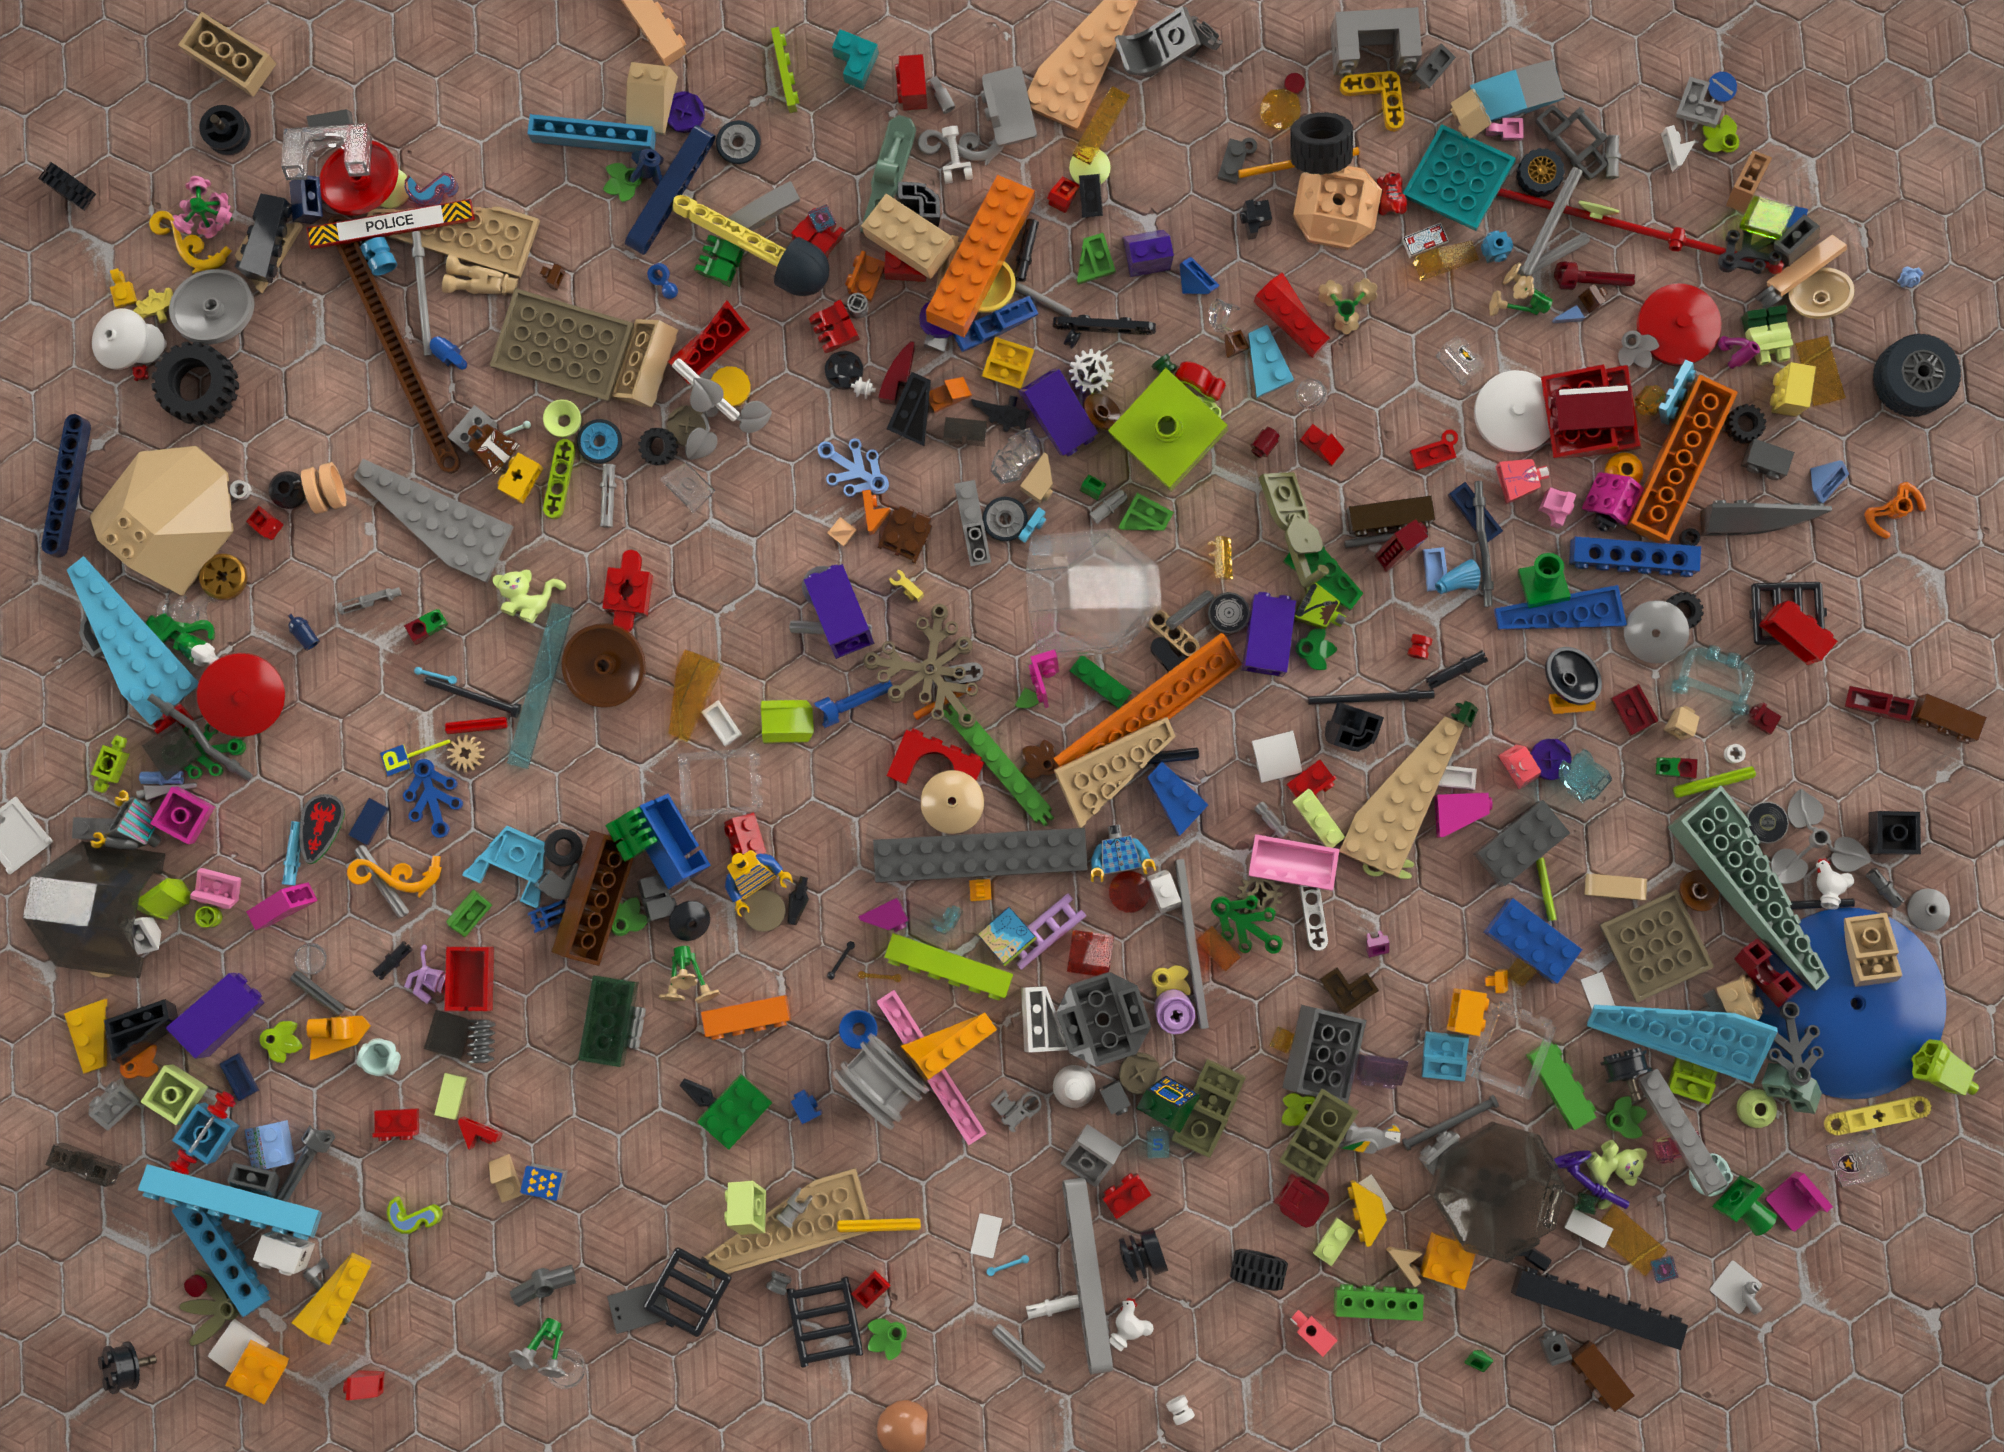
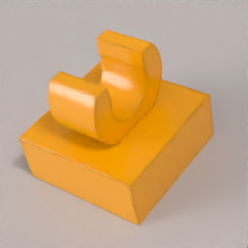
[969,879,992,902]
[1485,969,1508,993]

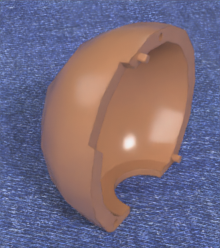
[877,1400,928,1452]

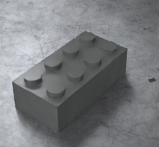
[1473,800,1570,887]

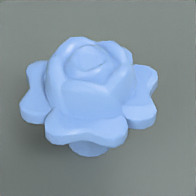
[1897,266,1924,288]

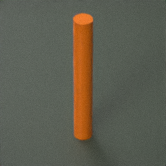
[913,683,972,720]

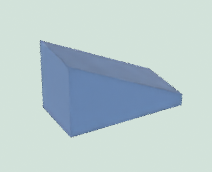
[1552,305,1585,323]

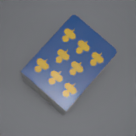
[520,1163,568,1201]

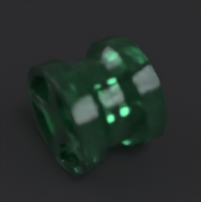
[1574,1192,1600,1215]

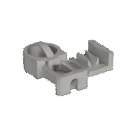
[991,1089,1042,1132]

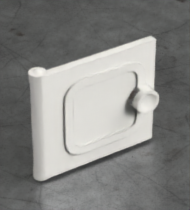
[0,797,53,874]

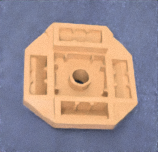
[1293,166,1382,250]

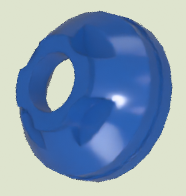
[839,1010,878,1049]

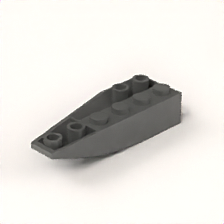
[1700,500,1832,536]

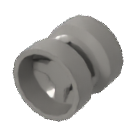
[847,293,869,318]

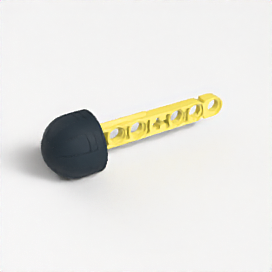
[672,195,830,296]

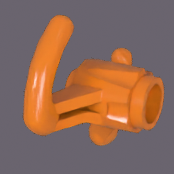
[1864,482,1926,539]

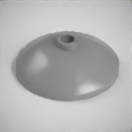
[1624,600,1689,663]

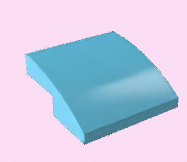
[1422,1031,1469,1082]

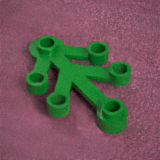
[162,723,246,779]
[1211,895,1283,954]

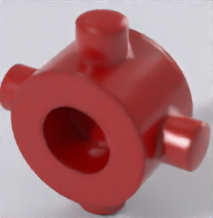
[132,365,149,381]

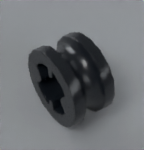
[1063,328,1082,349]
[1679,528,1700,546]

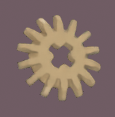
[447,735,485,772]

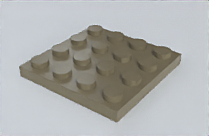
[1599,890,1714,1002]

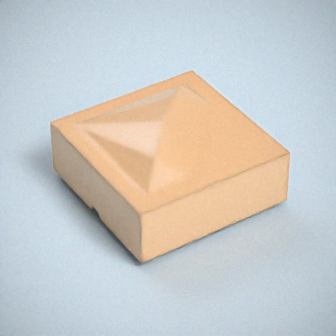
[827,517,857,547]

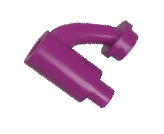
[1718,336,1760,369]

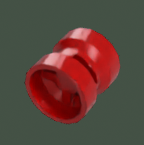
[1407,634,1433,660]

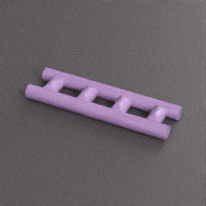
[1016,893,1086,970]

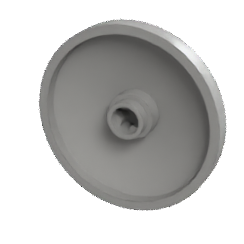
[169,269,254,344]

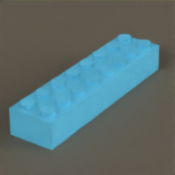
[138,1164,322,1241]

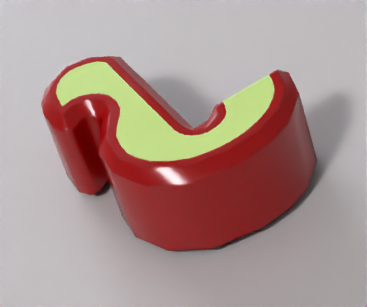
[1174,361,1226,402]

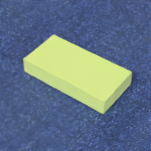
[434,1073,467,1120]

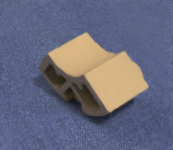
[1450,89,1491,139]

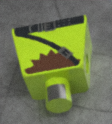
[1294,583,1346,629]

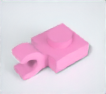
[1485,118,1523,141]

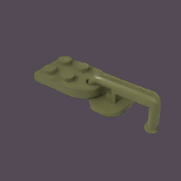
[1258,472,1329,587]

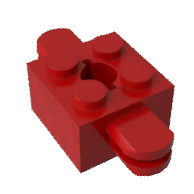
[602,550,653,632]

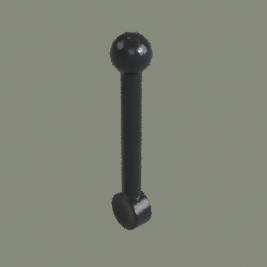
[827,941,855,980]

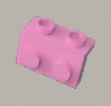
[190,868,241,909]

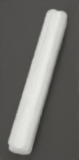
[672,358,740,421]

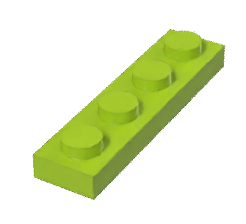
[771,27,800,113]

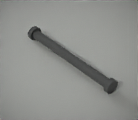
[1402,1095,1499,1151]

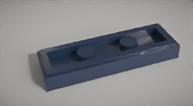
[1448,482,1503,543]

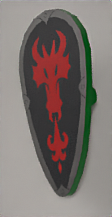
[299,794,345,864]

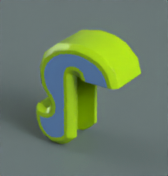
[387,1196,443,1234]

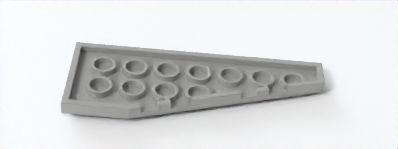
[354,459,514,583]

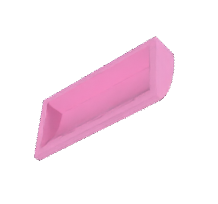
[1249,834,1339,891]

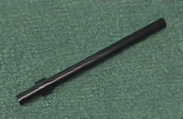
[1308,689,1435,705]

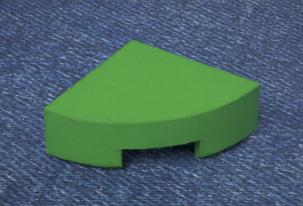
[1015,688,1039,709]

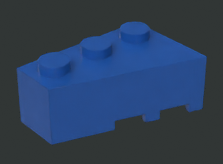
[1146,762,1208,837]

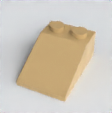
[626,62,678,135]

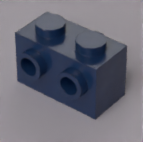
[289,174,323,224]

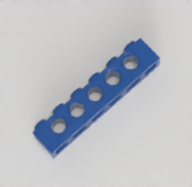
[1569,536,1701,577]

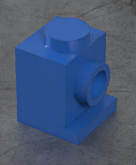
[791,1089,823,1124]

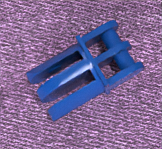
[430,336,467,370]
[527,899,566,933]

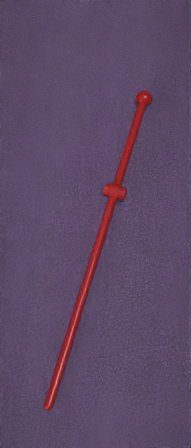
[1497,188,1784,274]

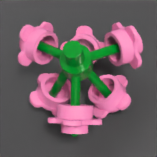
[173,176,233,238]

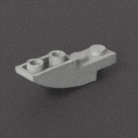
[954,480,991,566]

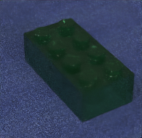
[578,975,639,1067]

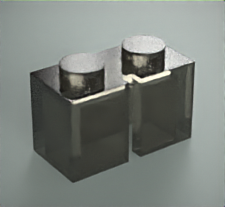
[943,417,987,447]

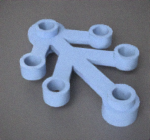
[818,438,889,497]

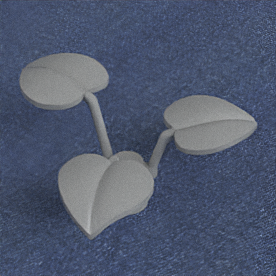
[685,378,772,460]
[1771,789,1872,884]

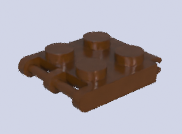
[877,505,932,564]

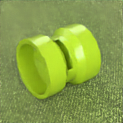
[195,906,223,928]

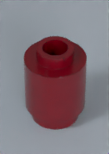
[1250,426,1280,458]

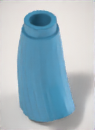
[1435,559,1481,594]

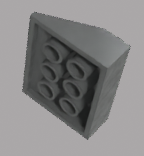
[1282,1005,1367,1103]

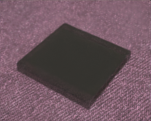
[424,1010,472,1059]

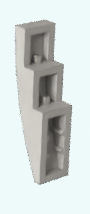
[720,181,800,231]

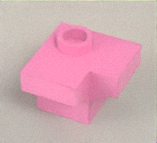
[1539,487,1576,529]

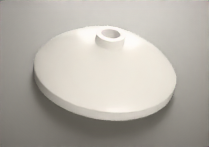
[92,309,148,370]

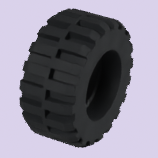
[151,342,239,425]

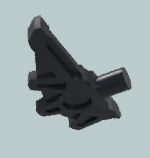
[971,396,1031,432]

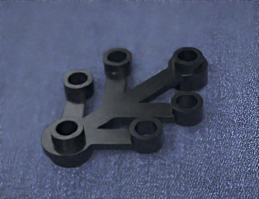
[1718,221,1786,274]

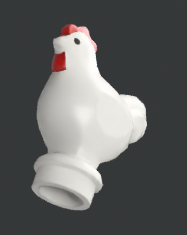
[1816,858,1854,909]
[1109,1298,1154,1352]

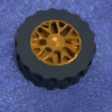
[1516,148,1565,197]

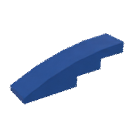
[953,296,1039,352]

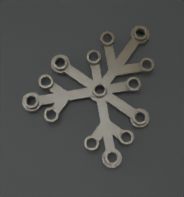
[863,604,978,728]

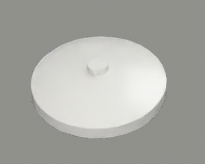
[1474,370,1550,454]

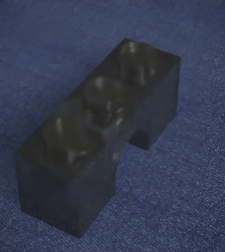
[45,1142,123,1187]

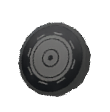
[1208,592,1250,634]

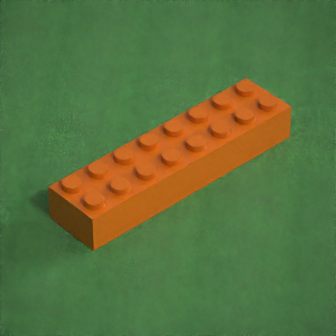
[926,175,1035,337]
[1624,375,1738,543]

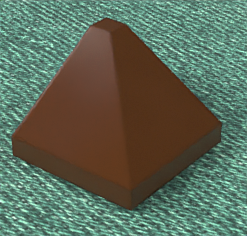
[1224,330,1250,358]

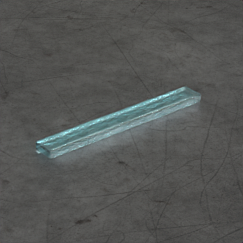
[507,603,574,769]

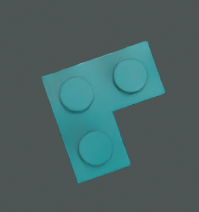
[832,29,879,90]

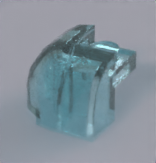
[1559,749,1613,804]

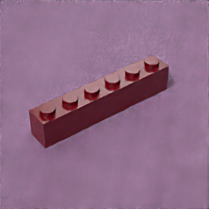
[1374,519,1428,572]

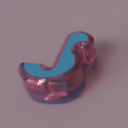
[404,172,459,208]

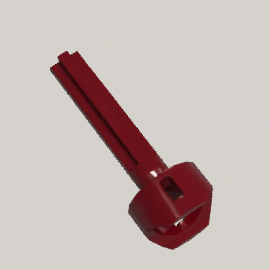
[1554,261,1635,290]

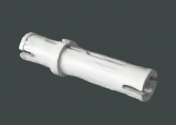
[1026,1294,1079,1320]

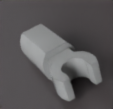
[929,76,955,114]

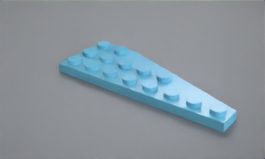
[67,556,199,725]
[1587,1005,1778,1084]

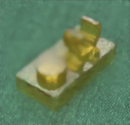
[1208,536,1233,580]

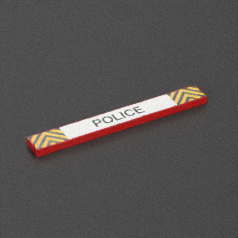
[307,199,475,249]

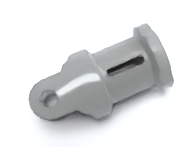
[776,1187,812,1228]

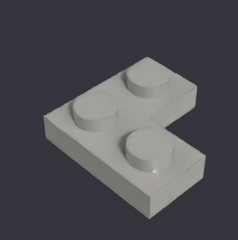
[1676,77,1723,128]

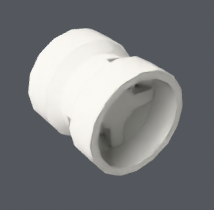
[1166,1395,1195,1425]

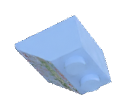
[245,1120,295,1169]

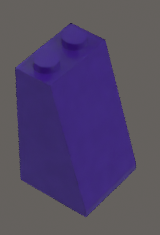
[1018,369,1098,457]
[803,564,875,659]
[1241,592,1296,677]
[166,973,265,1059]

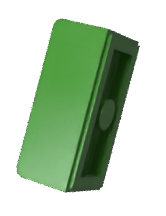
[446,889,492,937]

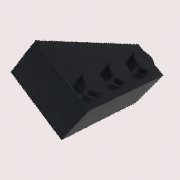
[886,372,931,447]
[104,999,178,1065]

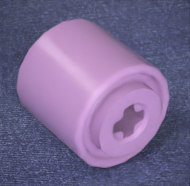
[1154,989,1195,1034]

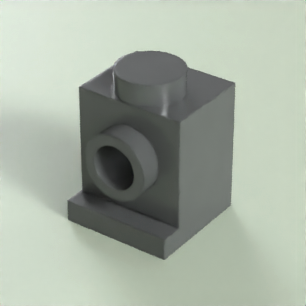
[1539,1329,1572,1366]

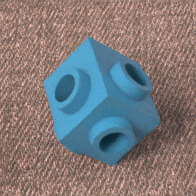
[1481,230,1513,263]

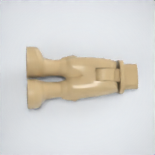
[442,254,518,296]

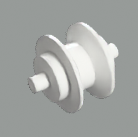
[851,377,876,399]

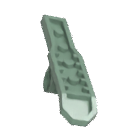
[860,115,916,234]

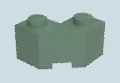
[1761,1063,1822,1114]

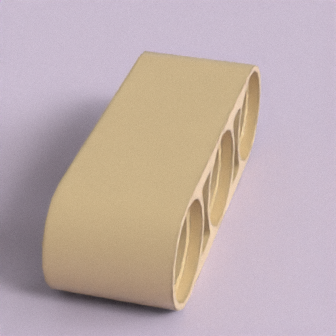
[1148,610,1200,658]
[1584,874,1647,900]

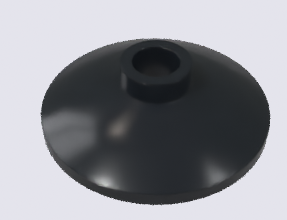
[669,901,710,941]

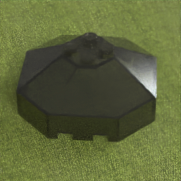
[1429,1121,1566,1263]

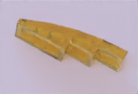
[1072,86,1130,165]

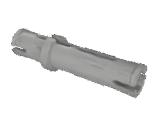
[600,464,617,528]

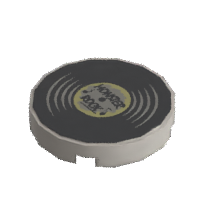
[1746,801,1789,844]

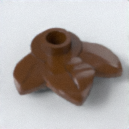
[1021,739,1059,779]

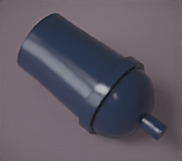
[288,614,320,651]

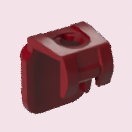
[1273,1173,1329,1228]

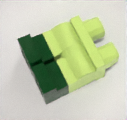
[1741,305,1793,366]

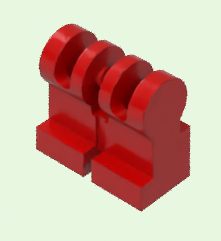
[791,208,846,259]
[808,299,860,353]

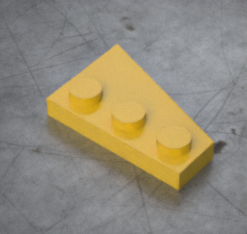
[64,999,107,1074]

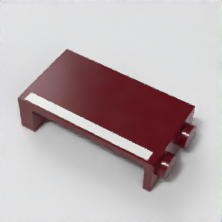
[1548,384,1635,435]

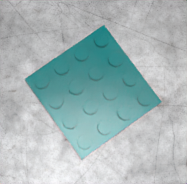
[1403,124,1516,231]

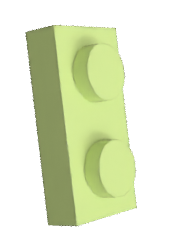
[1313,1217,1355,1266]

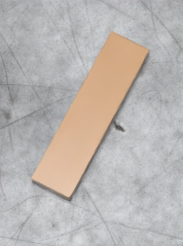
[1767,234,1847,297]

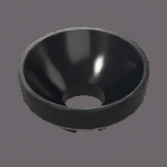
[268,471,306,509]

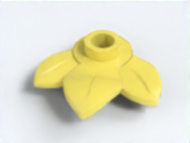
[1152,965,1191,997]

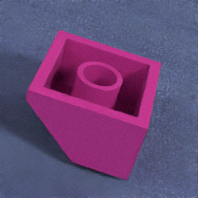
[150,786,215,844]

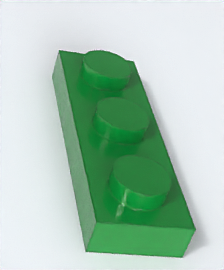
[1069,654,1132,709]

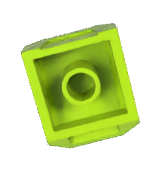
[761,700,814,744]
[131,878,191,920]

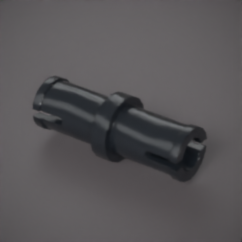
[373,941,413,980]

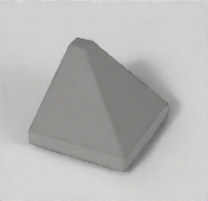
[924,334,949,352]

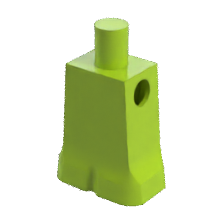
[1912,1039,1979,1096]

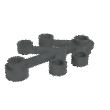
[1767,1002,1824,1086]

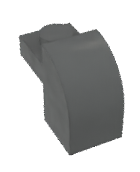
[534,863,579,899]

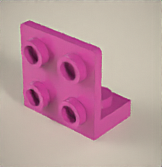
[1582,472,1644,525]
[1028,649,1059,708]
[1765,1171,1833,1232]

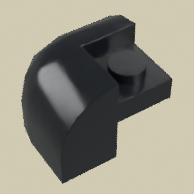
[896,182,940,227]
[1325,701,1384,752]

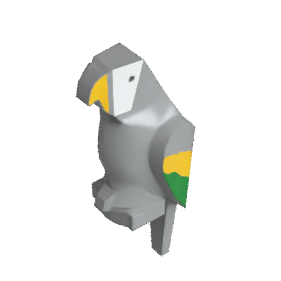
[1338,1122,1401,1154]

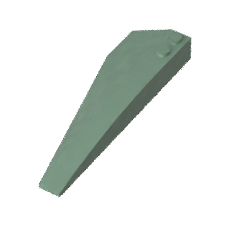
[1668,786,1829,991]

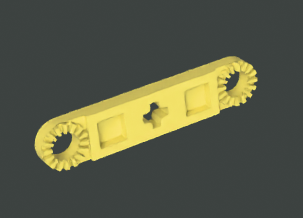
[1824,1096,1931,1135]

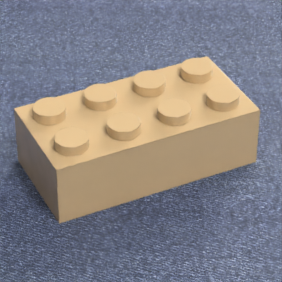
[178,12,276,97]
[861,194,955,279]

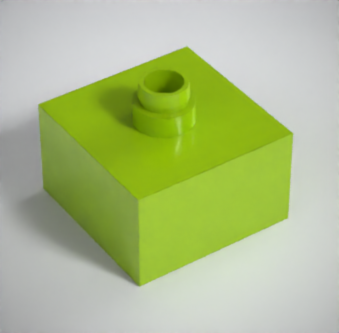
[1108,368,1228,492]

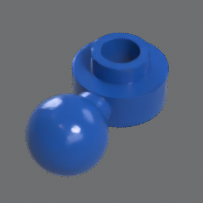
[647,263,678,299]

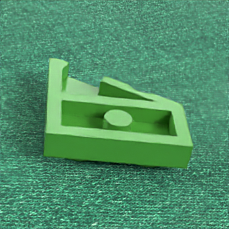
[1077,233,1116,285]

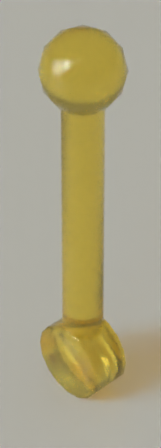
[857,971,902,982]

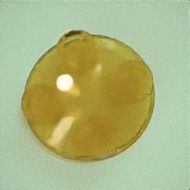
[1260,89,1301,130]

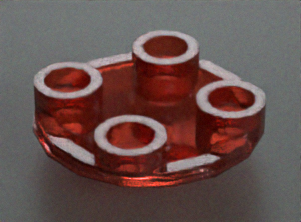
[1109,871,1151,913]

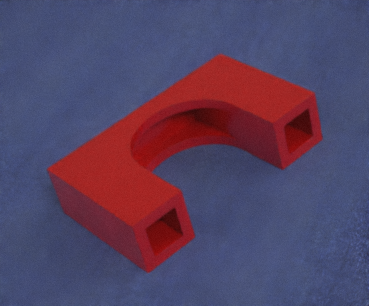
[886,728,984,805]

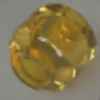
[1634,384,1666,416]

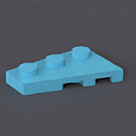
[1248,325,1294,398]
[1659,360,1696,425]

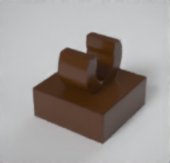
[540,263,565,291]
[1578,284,1608,314]

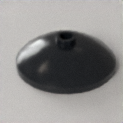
[1545,647,1602,705]

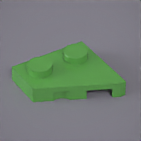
[1118,493,1174,531]

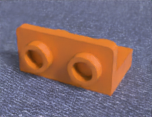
[845,251,885,302]

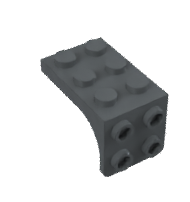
[1115,6,1201,77]

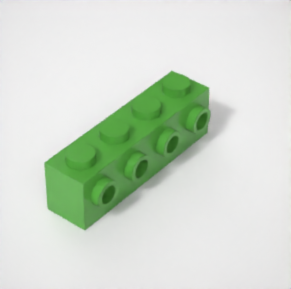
[1333,1284,1424,1321]

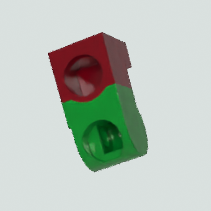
[404,609,448,645]
[1655,757,1698,780]

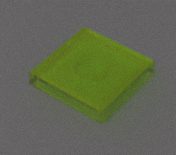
[1739,195,1795,240]

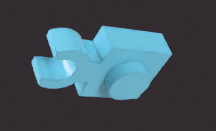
[1018,507,1046,543]

